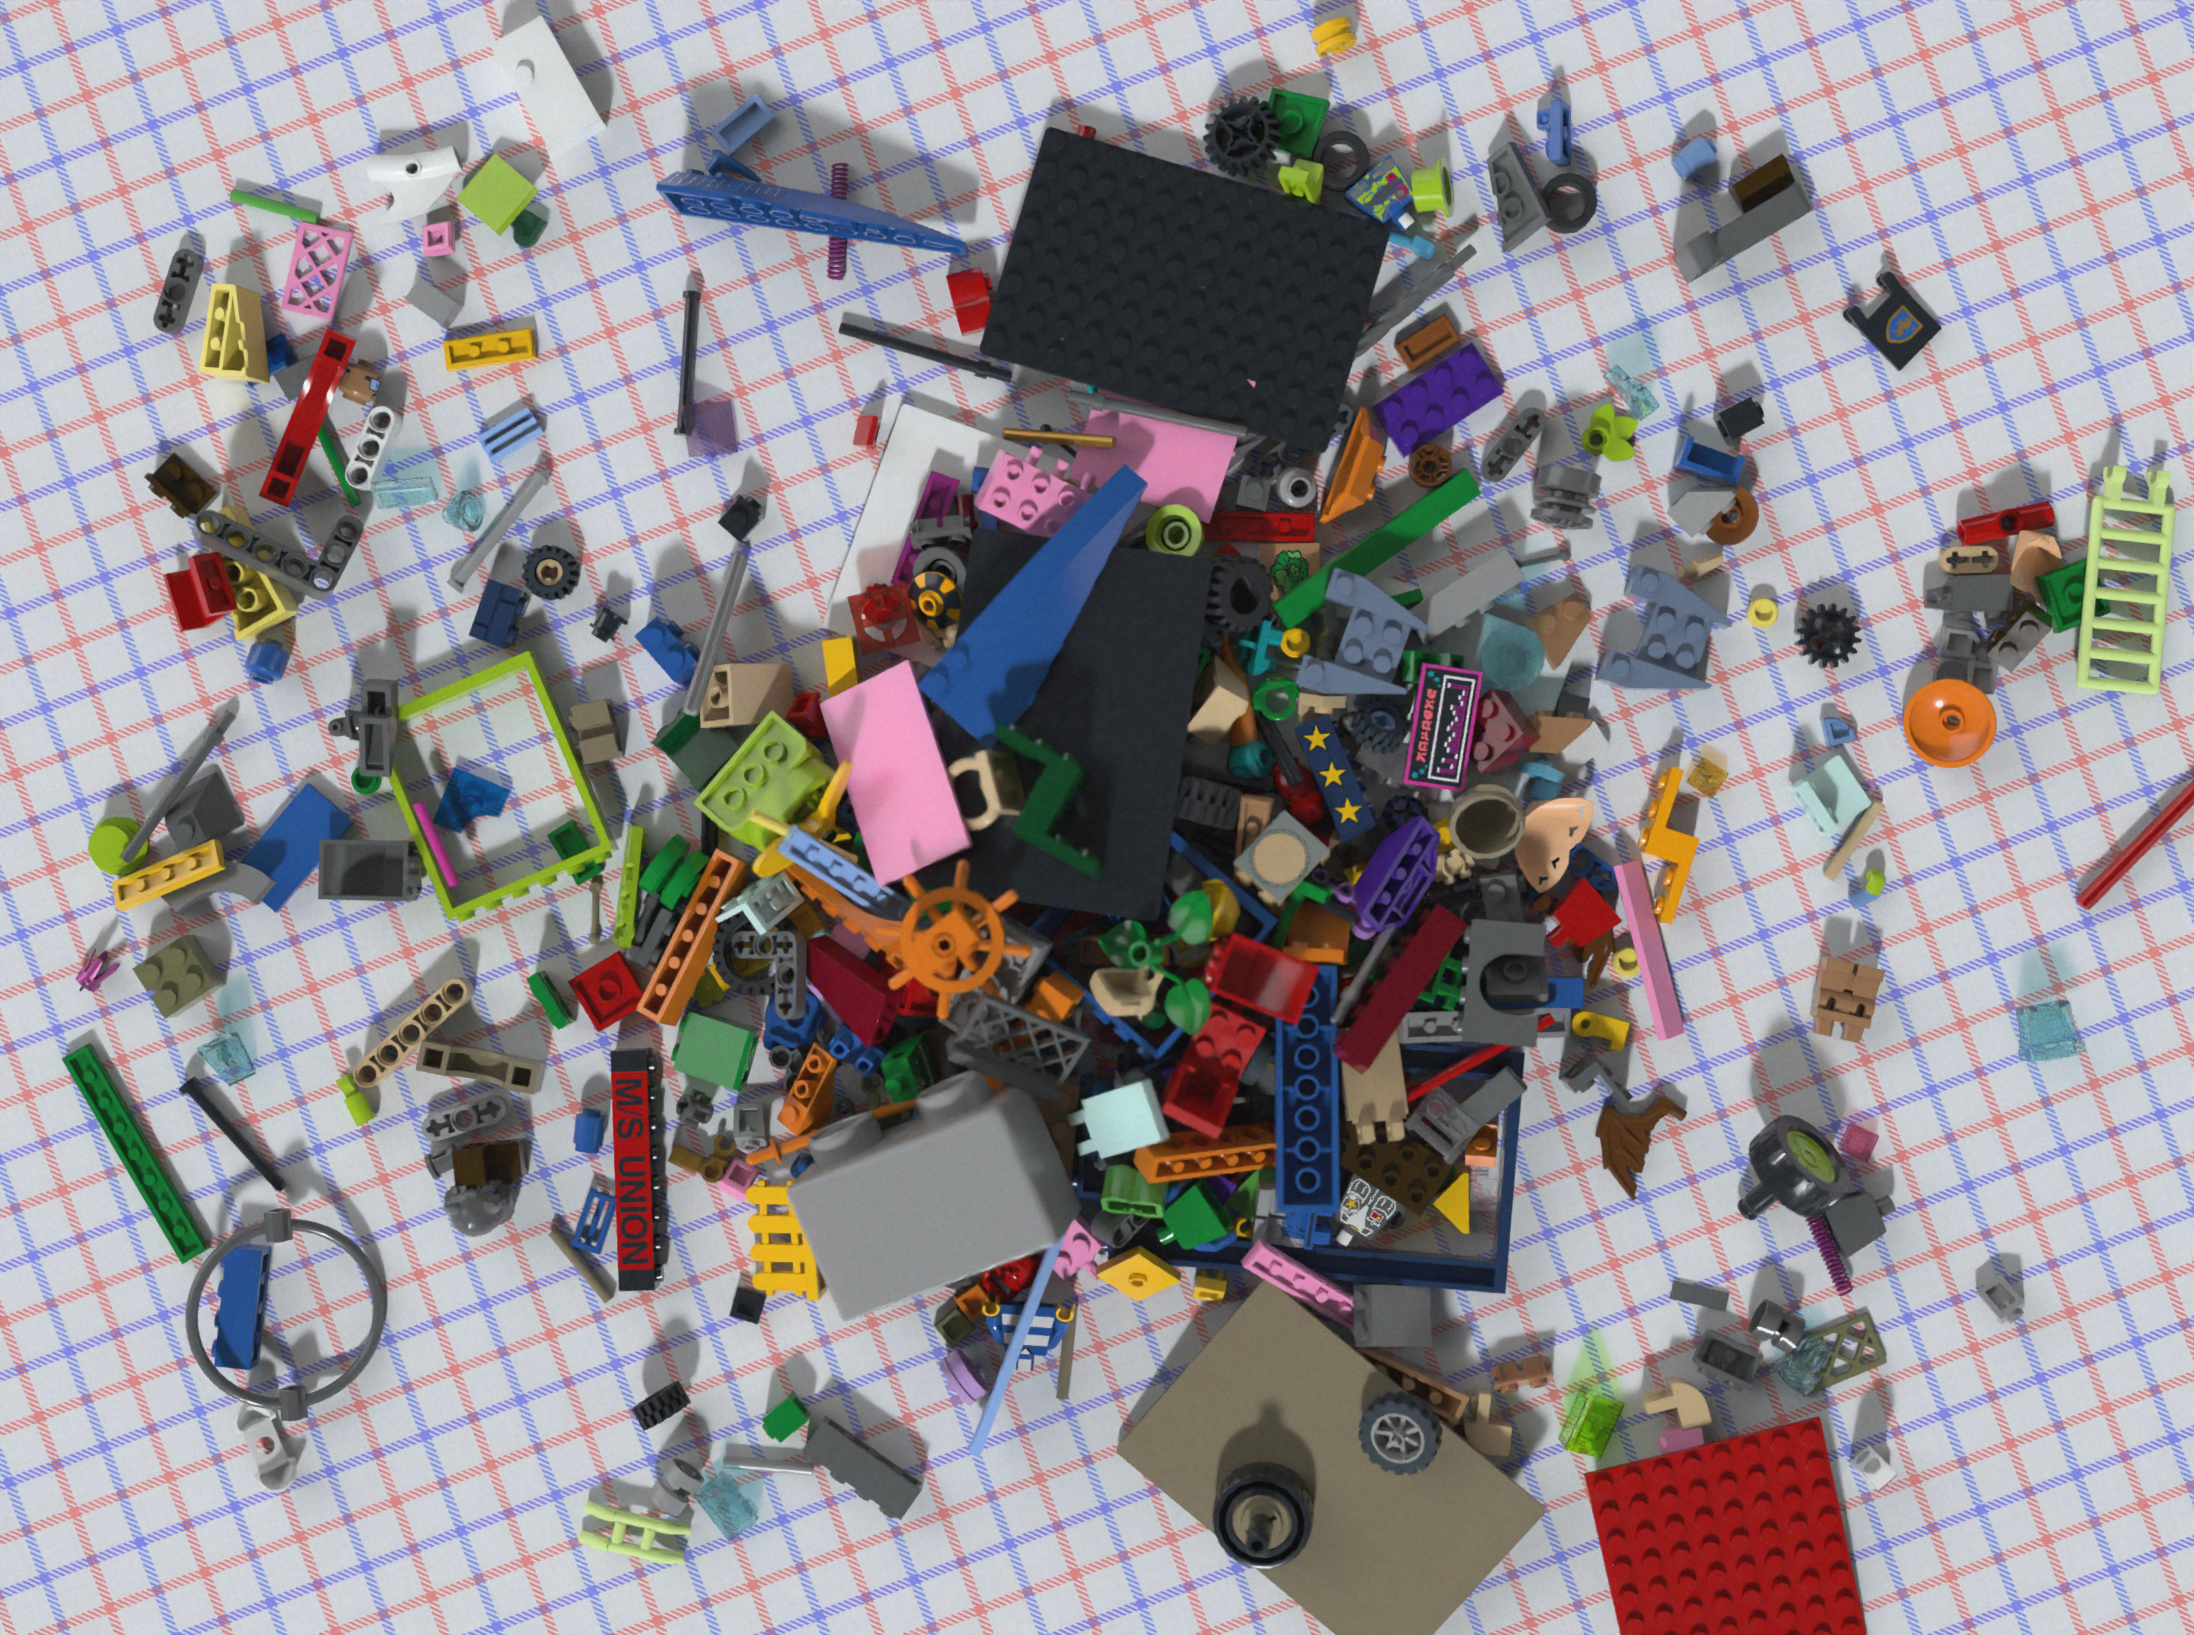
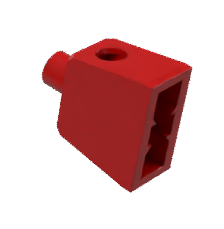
[1546,877,1622,949]

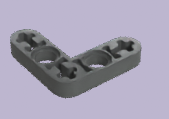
[730,931,807,1020]

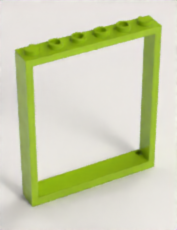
[388,650,619,923]

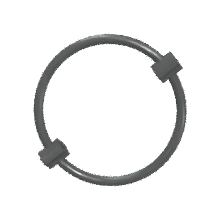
[185,1208,385,1422]

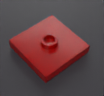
[567,950,645,1033]

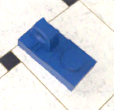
[1537,99,1571,167]

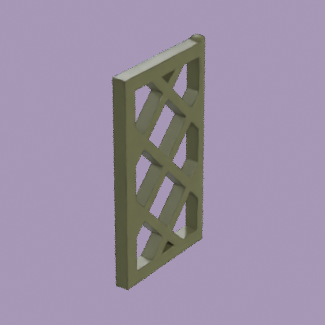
[1785,1312,1887,1397]

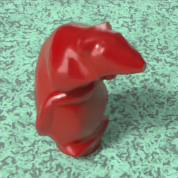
[1270,757,1326,824]

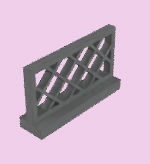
[946,992,1091,1103]

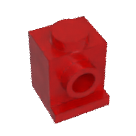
[785,692,829,739]

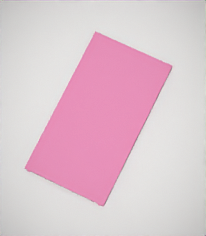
[819,660,973,888]

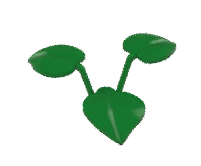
[1097,891,1214,1036]

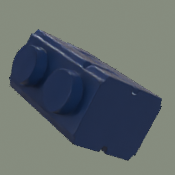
[469,579,529,649]

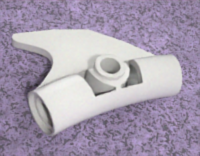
[367,145,463,225]

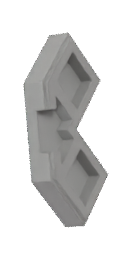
[1937,626,1999,695]

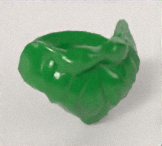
[1252,675,1301,721]

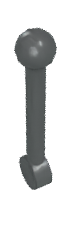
[1514,549,1571,569]

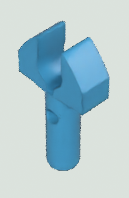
[1388,229,1436,259]

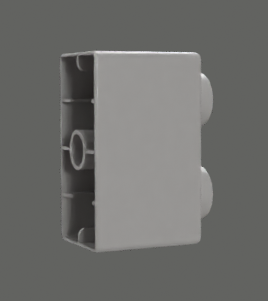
[786,1070,1081,1321]

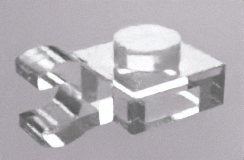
[1469,1166,1498,1211]

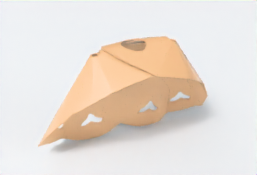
[2011,530,2062,608]
[1509,797,1593,893]

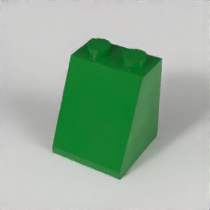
[671,1009,762,1091]

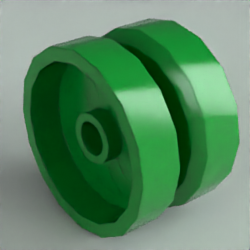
[638,834,711,911]

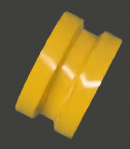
[1311,17,1358,57]

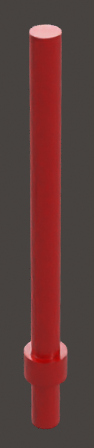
[1405,1012,1555,1103]

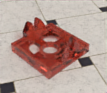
[847,582,921,655]

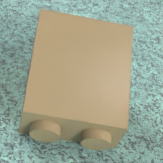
[700,663,794,728]

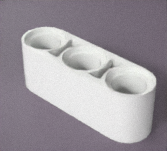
[345,406,402,492]

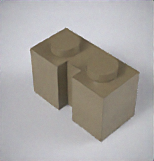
[568,698,624,766]

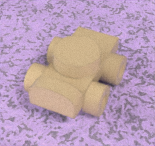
[1434,847,1475,886]

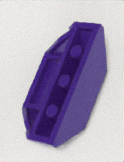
[1354,816,1440,932]

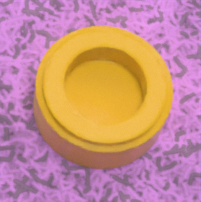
[1280,627,1310,658]

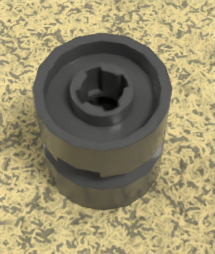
[1748,1299,1806,1354]

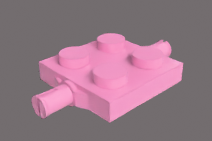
[1037,1214,1106,1281]

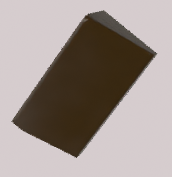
[1728,153,1795,214]

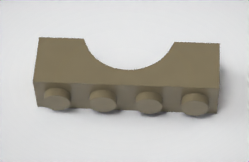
[415,1038,547,1095]

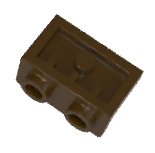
[144,452,220,520]

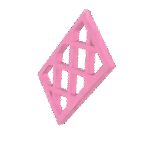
[281,221,353,322]

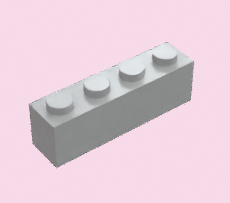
[1409,548,1526,646]

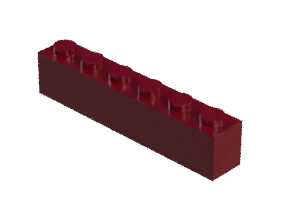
[1332,904,1467,1075]

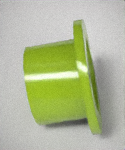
[1411,156,1454,217]
[1146,504,1204,556]
[88,816,149,876]

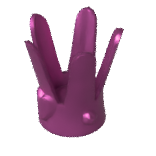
[76,948,120,992]

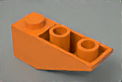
[777,1043,837,1136]

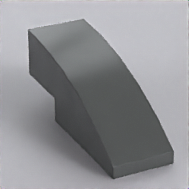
[358,679,398,777]

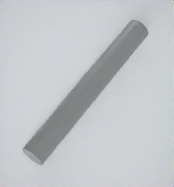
[723,1456,814,1476]

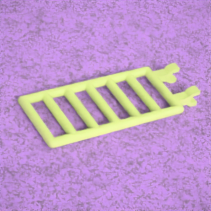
[2076,465,2176,695]

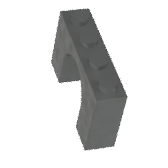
[1457,919,1546,1048]

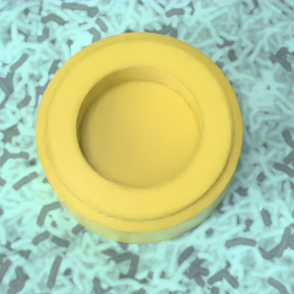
[1746,598,1779,628]
[1611,947,1640,977]

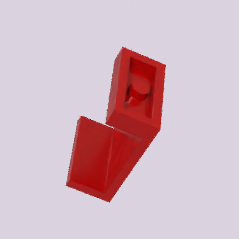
[163,552,238,632]

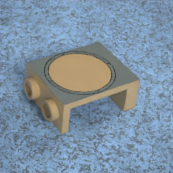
[1234,810,1330,910]

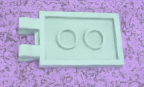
[1066,1079,1170,1159]

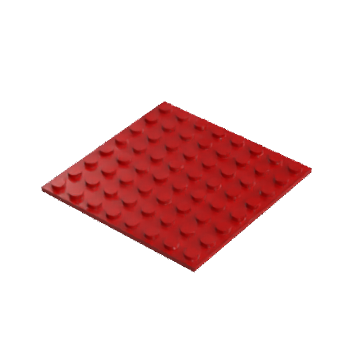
[1583,1416,1866,1635]

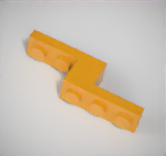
[1638,767,1700,925]

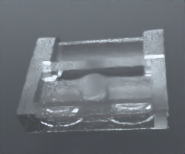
[1403,1086,1482,1165]

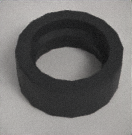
[1312,131,1370,192]
[1541,173,1598,234]

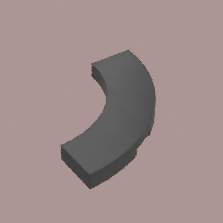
[160,861,277,915]

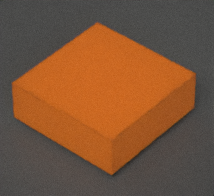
[954,1280,994,1323]

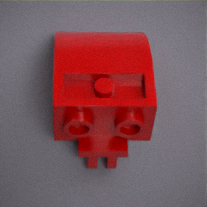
[1204,933,1319,1025]

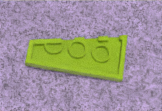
[612,824,648,948]

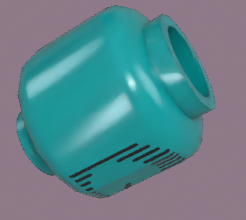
[1228,741,1274,780]

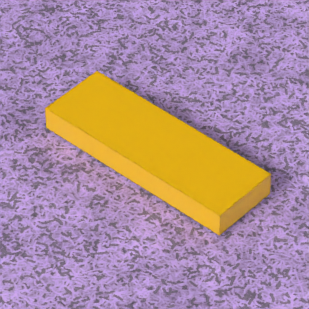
[443,328,537,372]

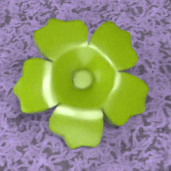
[691,972,725,1009]

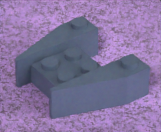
[1595,564,1733,690]
[1295,568,1429,695]

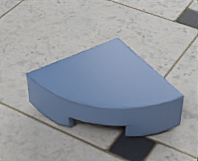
[1820,717,1858,747]

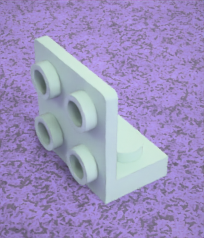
[1788,755,1871,837]
[715,871,805,935]

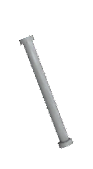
[447,470,550,593]

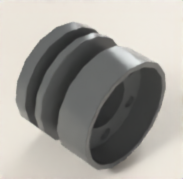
[1530,465,1602,530]

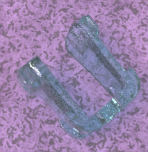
[2016,999,2086,1061]

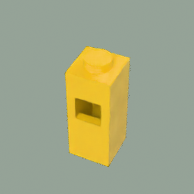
[822,635,862,698]

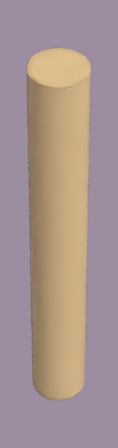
[1823,800,1883,881]

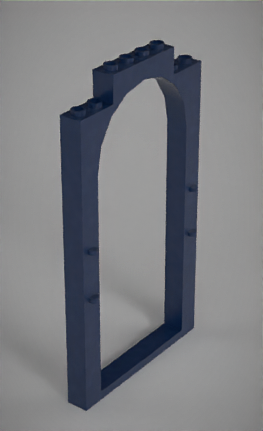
[1071,1020,1525,1294]

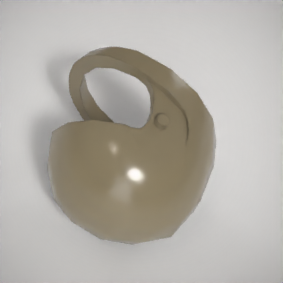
[1447,783,1526,859]

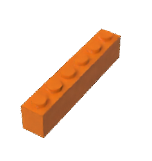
[636,848,750,1026]

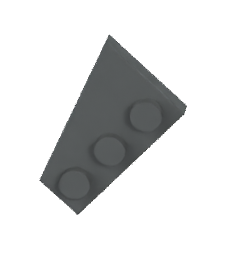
[1487,142,1553,252]

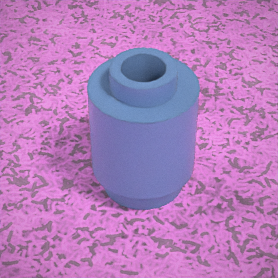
[1671,136,1718,180]

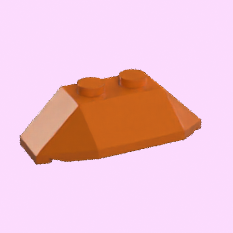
[1318,407,1387,525]

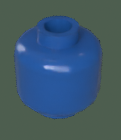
[245,638,289,685]

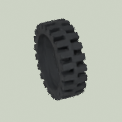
[712,911,798,996]

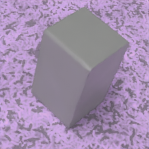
[405,277,463,330]

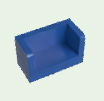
[1672,436,1746,486]

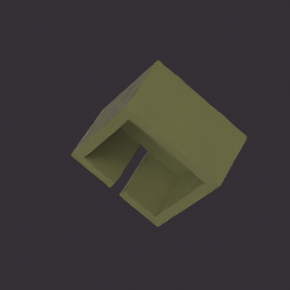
[132,935,226,1019]

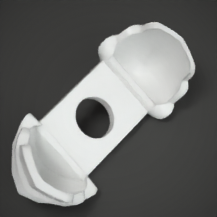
[233,1403,297,1493]

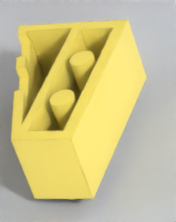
[199,283,270,383]

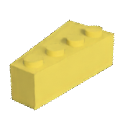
[204,506,300,641]

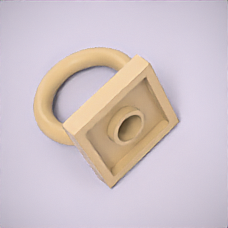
[947,750,1027,831]

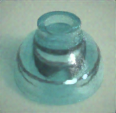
[442,490,483,532]

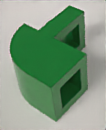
[1400,651,1464,684]

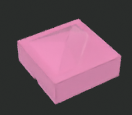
[422,221,456,258]

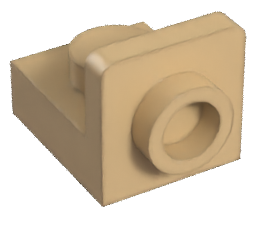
[1298,692,1346,723]

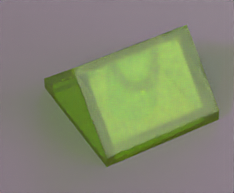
[1558,1385,1625,1458]

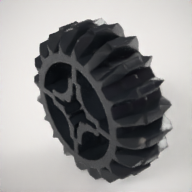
[1203,95,1284,178]

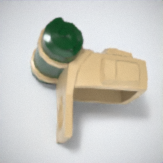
[1090,963,1167,1032]

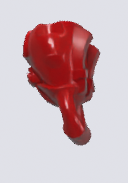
[982,1252,1042,1302]

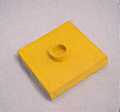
[1095,1245,1181,1302]

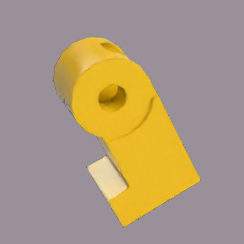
[1571,1010,1630,1052]

